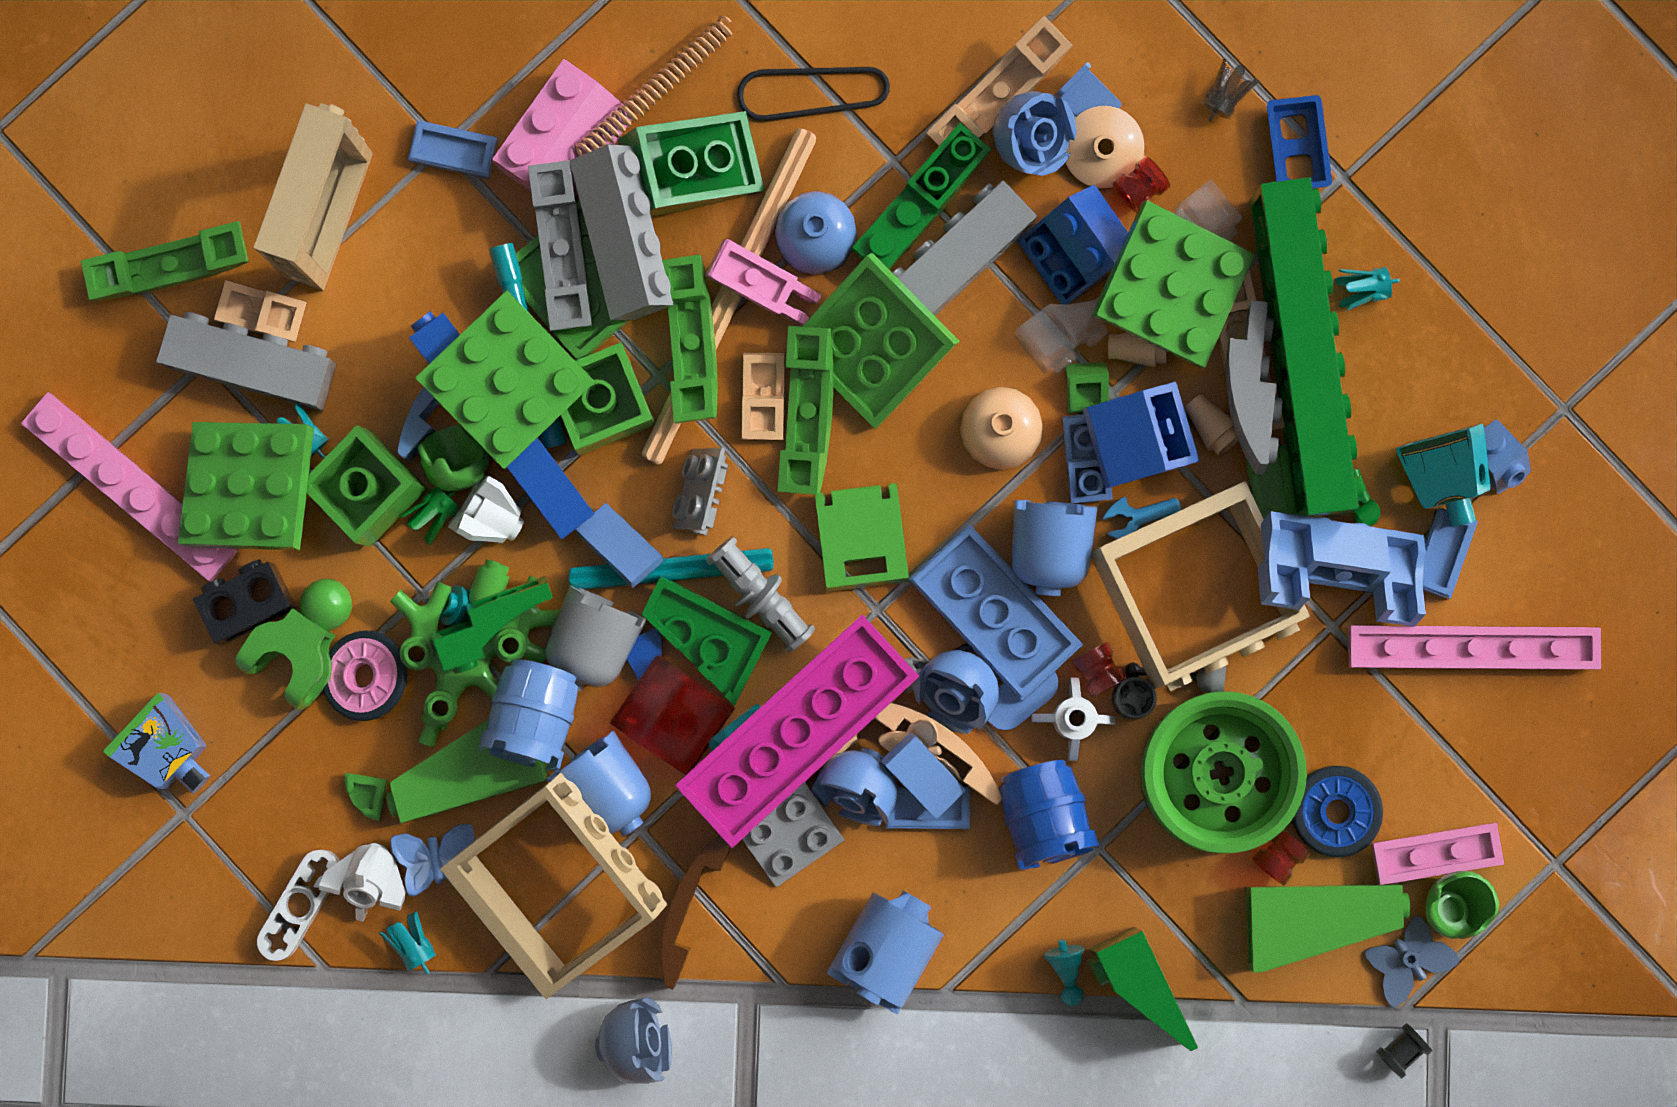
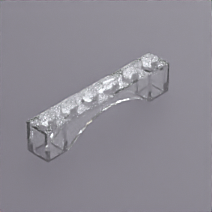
[1014,179,1242,374]

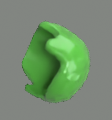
[418,425,489,492]
[1425,871,1500,939]

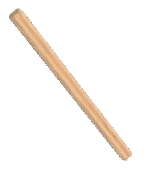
[642,128,816,464]

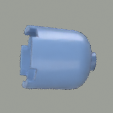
[1011,500,1097,596]
[546,730,651,837]

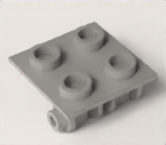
[672,448,728,536]
[742,782,844,887]

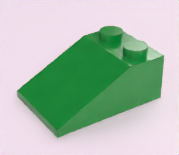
[617,111,765,217]
[1087,927,1198,1051]

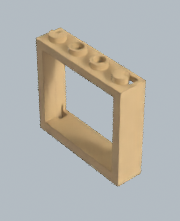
[253,103,373,290]
[1091,481,1310,691]
[440,773,667,1000]

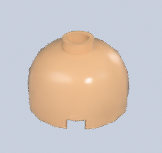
[960,387,1043,470]

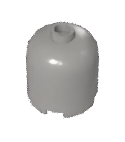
[545,585,646,691]

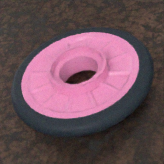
[323,630,407,721]

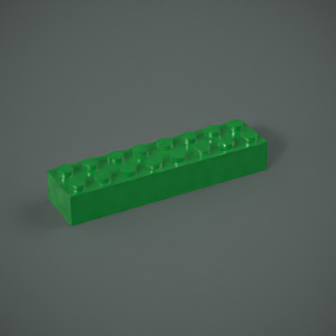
[1249,177,1364,518]

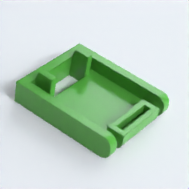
[815,483,909,592]

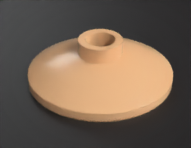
[1065,106,1144,188]

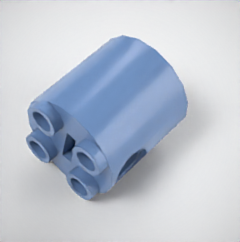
[826,890,945,1015]

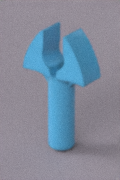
[1102,497,1181,540]

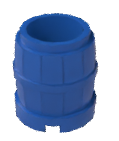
[999,760,1100,870]

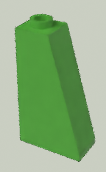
[386,720,549,823]
[1245,884,1410,973]

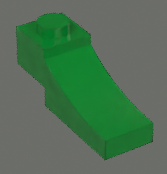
[432,576,553,674]

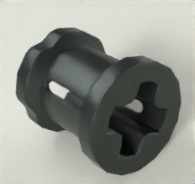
[1376,1023,1433,1079]

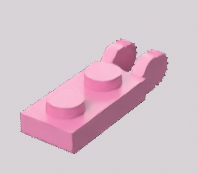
[705,239,821,326]

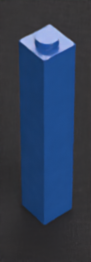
[408,311,595,539]

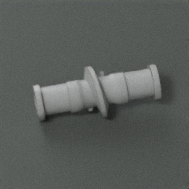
[705,536,816,653]

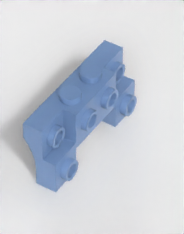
[1257,511,1426,627]

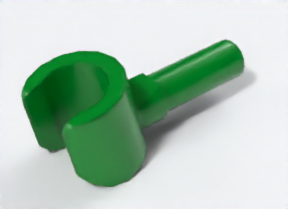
[1352,469,1381,527]

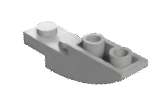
[1225,300,1282,475]

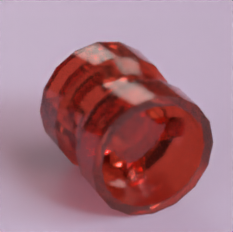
[1113,156,1171,213]
[1072,641,1128,697]
[1252,830,1311,886]

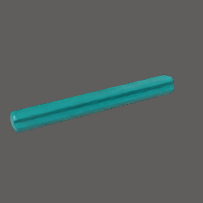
[569,548,774,590]

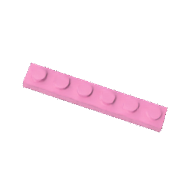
[21,392,239,582]
[1348,626,1601,670]

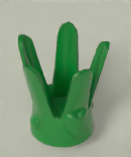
[398,487,460,545]

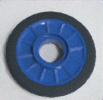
[1292,766,1383,857]

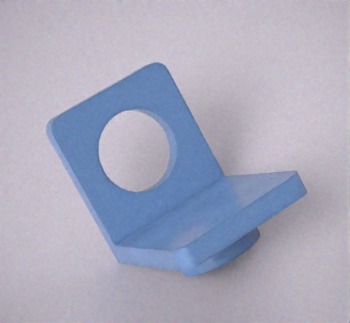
[1055,62,1121,116]

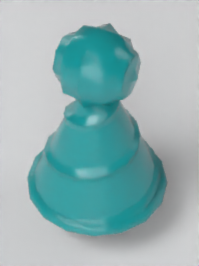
[1044,939,1085,1006]

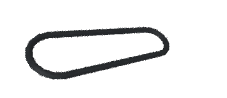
[737,67,890,121]

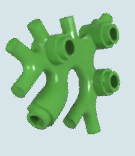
[389,558,559,747]

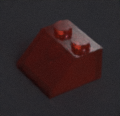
[610,654,735,775]

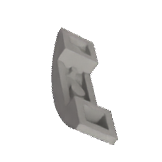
[528,160,592,331]

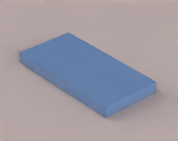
[909,524,1083,702]

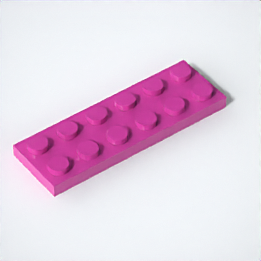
[675,614,919,848]

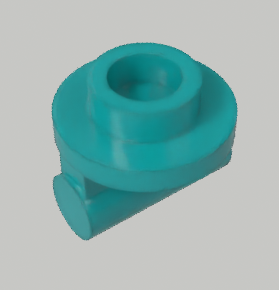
[440,585,470,627]

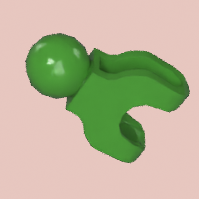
[235,579,353,710]

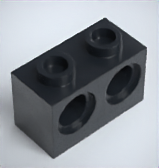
[193,559,297,645]

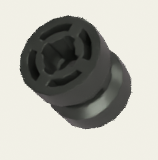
[1112,677,1157,720]

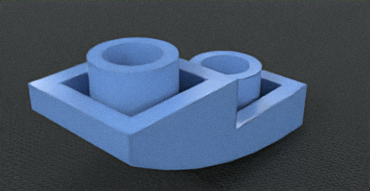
[1062,414,1113,503]

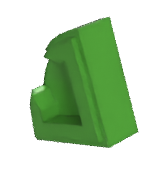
[345,773,388,821]

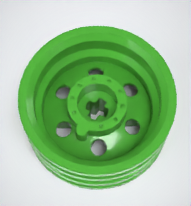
[1140,691,1307,853]

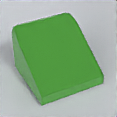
[1065,362,1109,414]

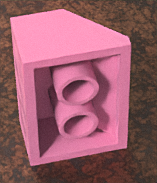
[492,59,632,198]

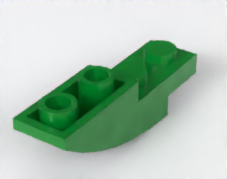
[851,123,991,270]

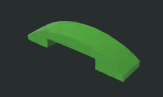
[81,221,249,301]
[662,255,718,424]
[778,326,833,495]

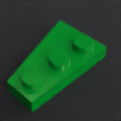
[642,576,772,706]

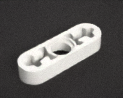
[257,850,340,961]

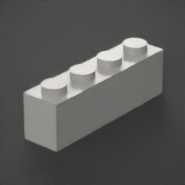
[570,144,673,320]
[893,180,1037,316]
[156,311,337,411]

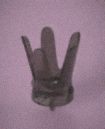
[1202,58,1260,121]

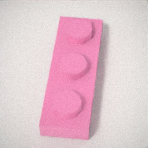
[1371,823,1504,885]

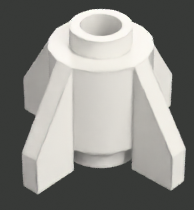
[448,475,524,544]
[1031,677,1116,761]
[319,843,405,922]

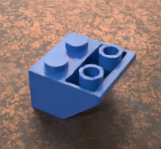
[1017,184,1128,307]
[1083,382,1200,489]

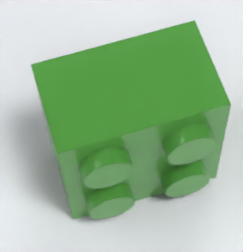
[561,342,655,456]
[307,425,428,547]

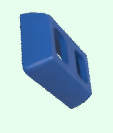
[1267,95,1332,189]

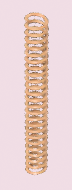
[575,16,732,156]

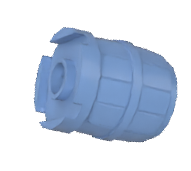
[478,659,579,771]

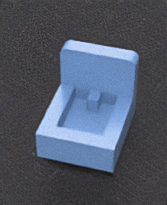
[1484,419,1531,494]

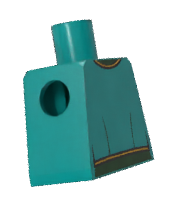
[1396,423,1491,527]

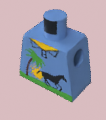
[103,693,210,794]

